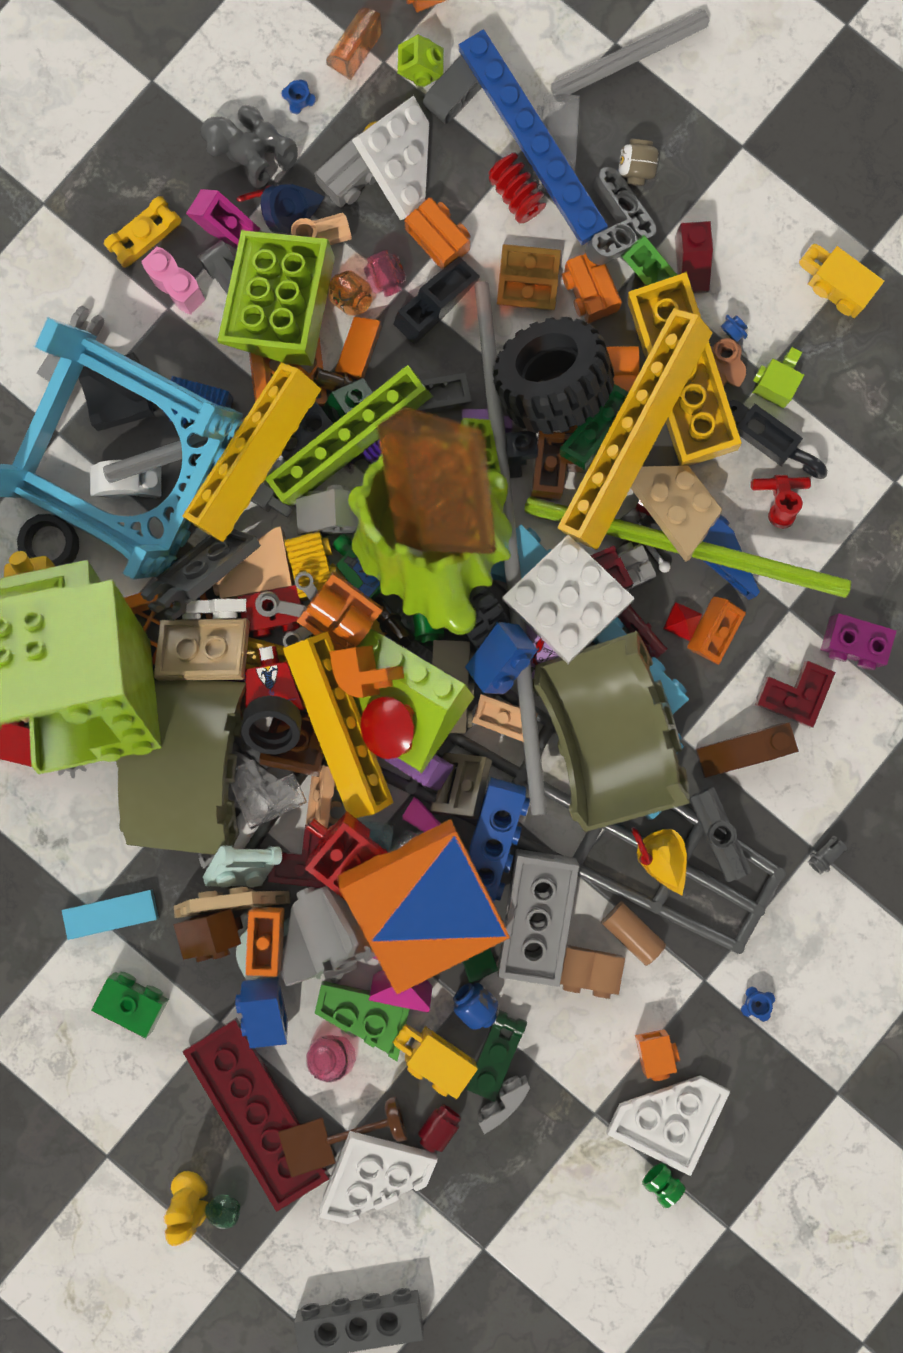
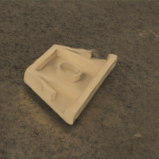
[631,465,722,562]
[174,887,290,918]

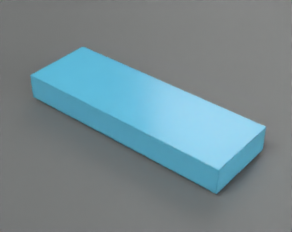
[62,889,159,940]

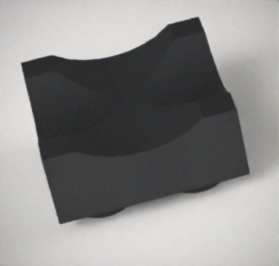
[79,352,155,431]

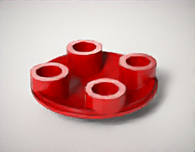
[360,697,414,759]

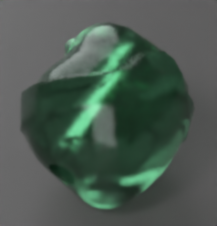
[205,1194,240,1230]

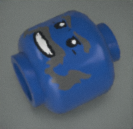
[453,983,498,1030]

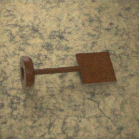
[278,1097,407,1177]

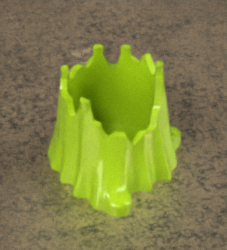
[348,430,512,635]

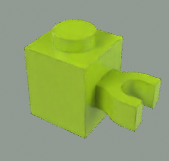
[752,347,804,409]

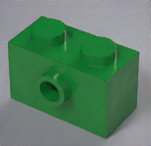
[91,972,169,1039]

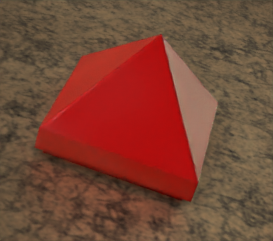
[663,602,702,641]

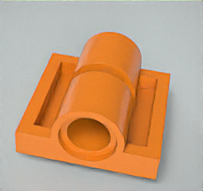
[296,571,383,650]

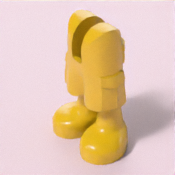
[164,1171,210,1246]

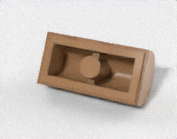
[601,901,666,966]

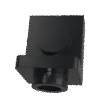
[506,431,538,478]

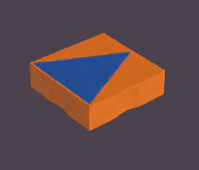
[338,819,510,994]

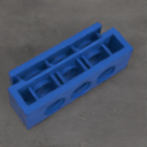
[468,777,530,902]

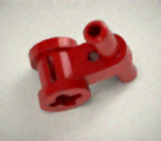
[750,475,811,529]

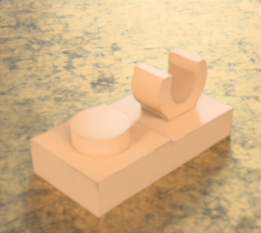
[472,694,538,742]
[306,765,342,828]

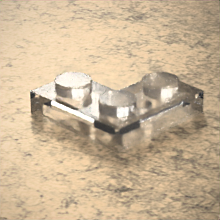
[230,759,307,829]

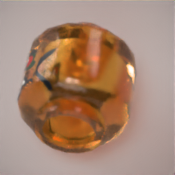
[328,270,373,316]

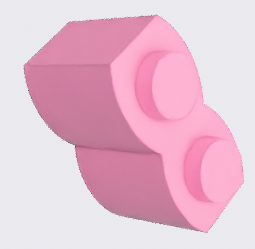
[142,247,205,314]

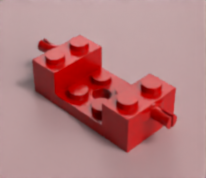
[304,811,388,901]

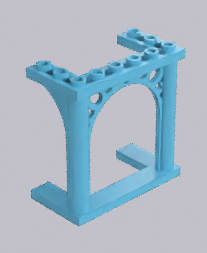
[0,318,243,580]

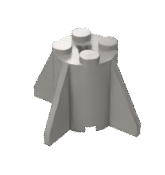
[282,885,375,987]

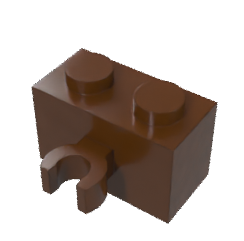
[173,908,244,962]

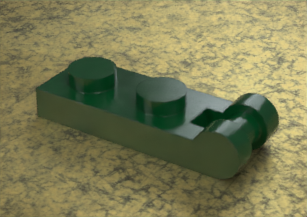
[466,1010,527,1102]

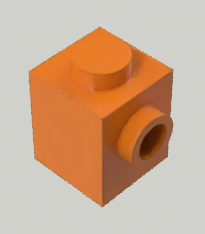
[635,1029,680,1081]

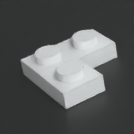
[182,599,246,619]

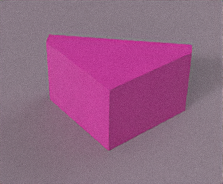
[369,970,433,1013]

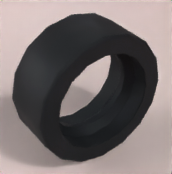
[17,514,79,566]
[241,695,302,755]

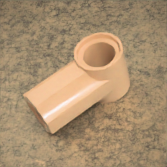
[291,212,351,245]

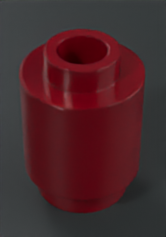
[418,1104,462,1153]

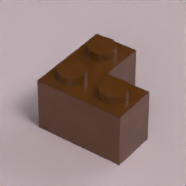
[531,431,592,500]

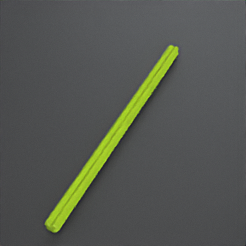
[524,497,851,597]

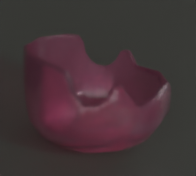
[306,1035,356,1083]

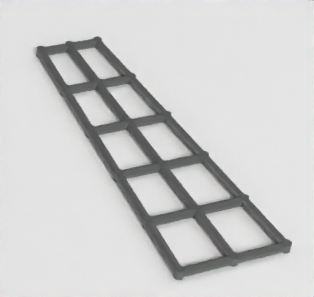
[380,618,786,954]

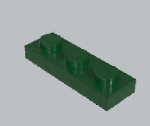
[560,384,629,470]

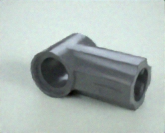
[197,240,235,294]

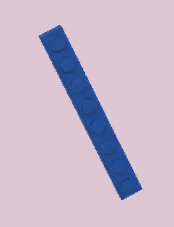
[458,29,608,246]

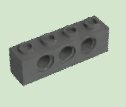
[294,1288,424,1353]

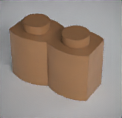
[560,945,625,999]

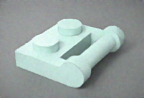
[203,846,282,888]

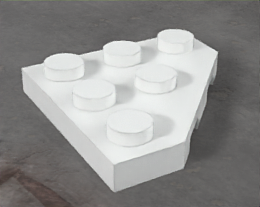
[352,96,429,220]
[606,1075,730,1176]
[319,1131,437,1224]

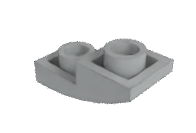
[478,1075,530,1134]

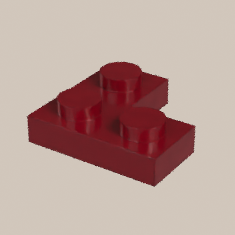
[755,661,836,728]
[268,824,329,888]

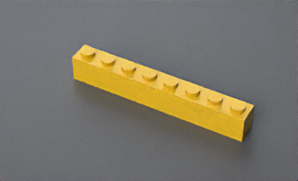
[557,308,713,550]

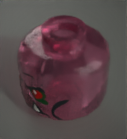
[363,250,407,298]

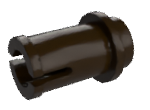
[313,367,352,391]

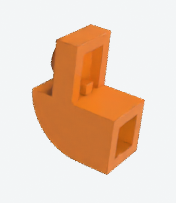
[330,645,404,698]

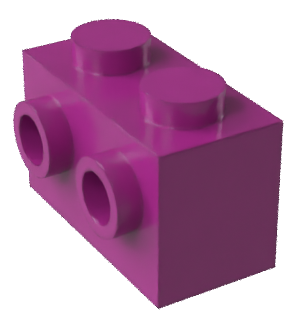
[820,613,897,670]

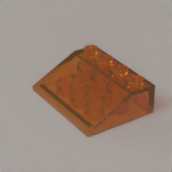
[377,407,496,554]

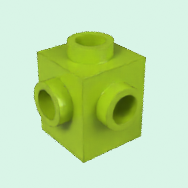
[397,34,444,87]

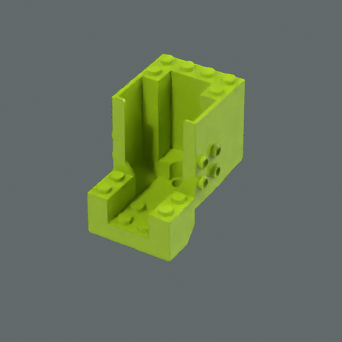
[0,560,162,775]

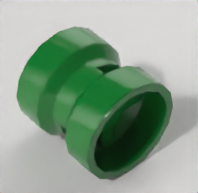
[642,1162,686,1209]

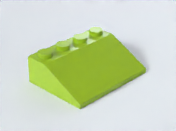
[217,230,335,366]
[353,628,474,773]

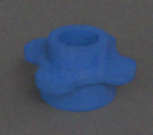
[281,80,316,114]
[720,314,748,342]
[741,987,775,1022]

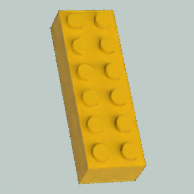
[628,272,742,466]

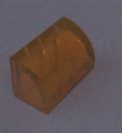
[326,8,382,80]

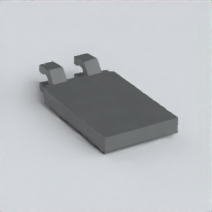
[141,529,261,621]

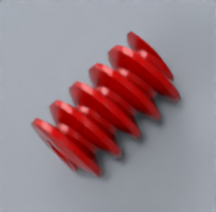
[489,153,546,223]

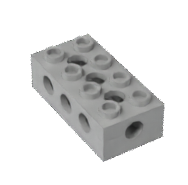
[497,849,579,987]

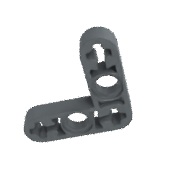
[585,167,656,265]

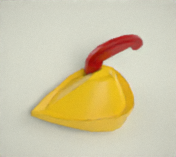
[631,827,687,896]

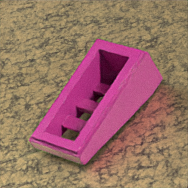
[402,797,441,832]

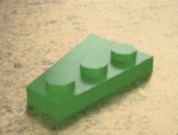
[314,981,410,1061]

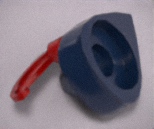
[236,184,324,234]

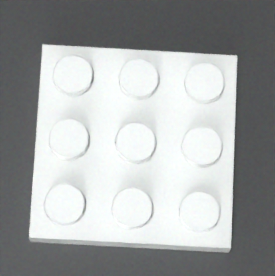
[502,535,634,664]

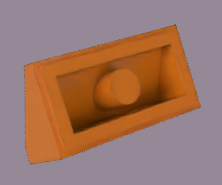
[335,317,382,380]
[687,597,746,665]

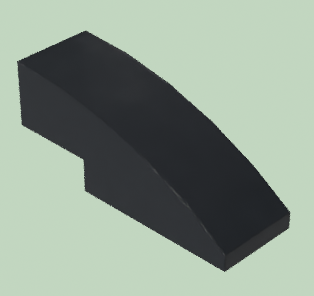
[393,256,480,344]

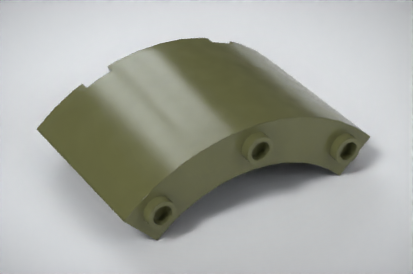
[532,631,690,832]
[116,678,246,855]

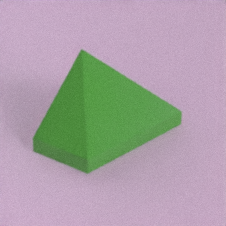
[621,235,677,286]

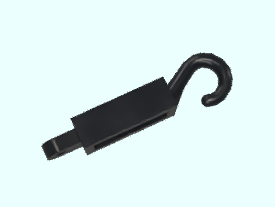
[729,400,828,479]

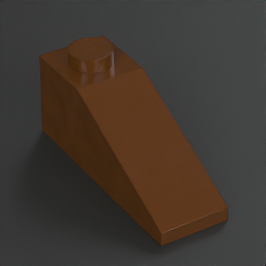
[696,722,799,778]

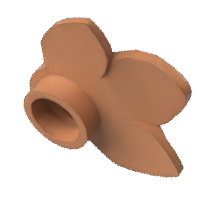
[711,338,746,387]

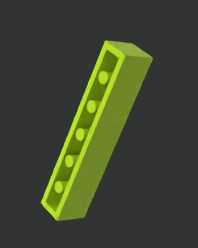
[265,365,433,507]

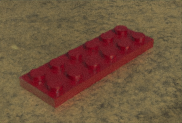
[182,1017,330,1212]

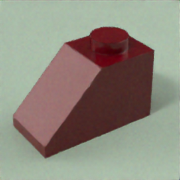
[675,221,713,293]

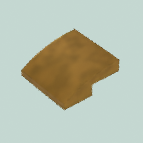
[497,244,561,310]

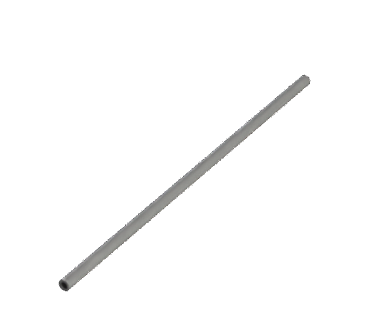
[474,282,547,816]

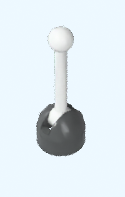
[619,507,671,573]

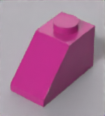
[186,189,261,249]

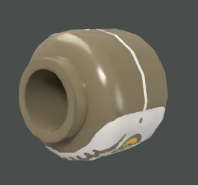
[618,139,659,186]

